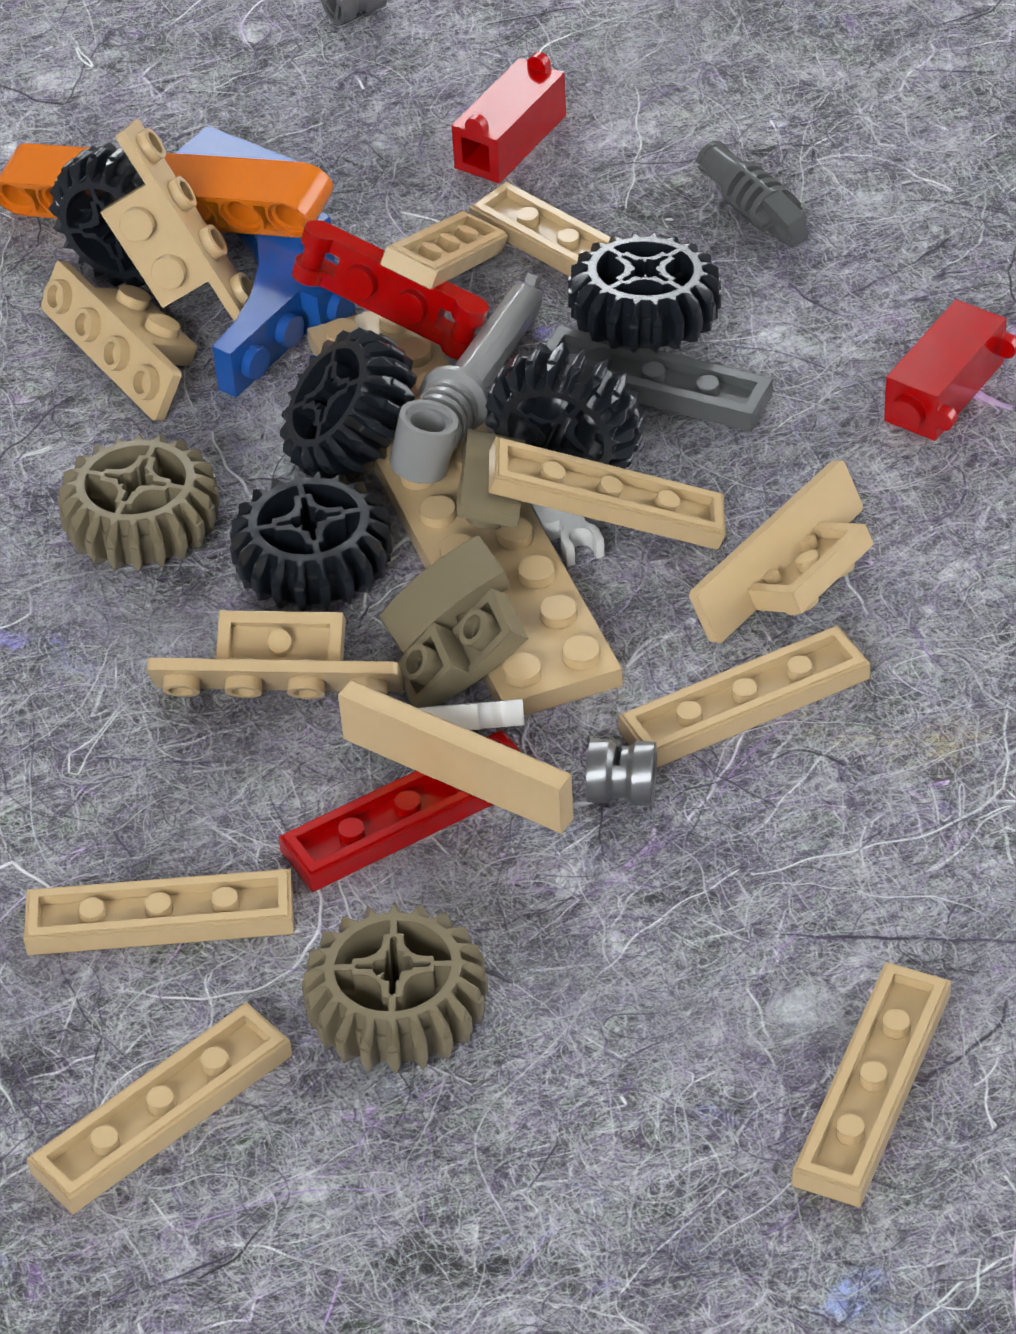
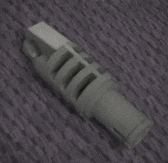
[697,141,808,248]

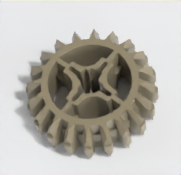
[58,432,220,572]
[302,901,488,1075]

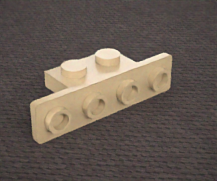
[100,119,253,322]
[41,261,198,421]
[689,460,874,643]
[147,610,404,699]

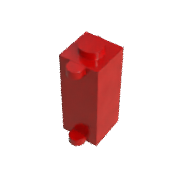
[451,51,566,184]
[884,299,1016,441]

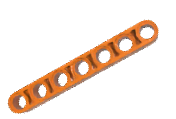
[0,143,334,238]

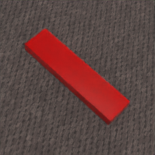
[278,730,522,893]

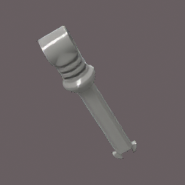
[389,273,543,484]

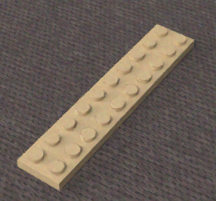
[307,311,623,716]

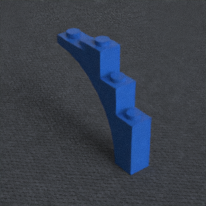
[175,125,356,398]

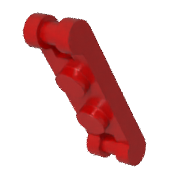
[291,220,489,360]

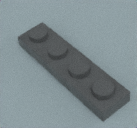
[545,325,773,432]

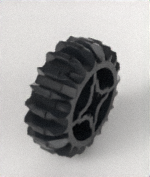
[48,142,148,287]
[568,233,722,353]
[280,327,417,483]
[485,342,645,469]
[230,470,393,612]

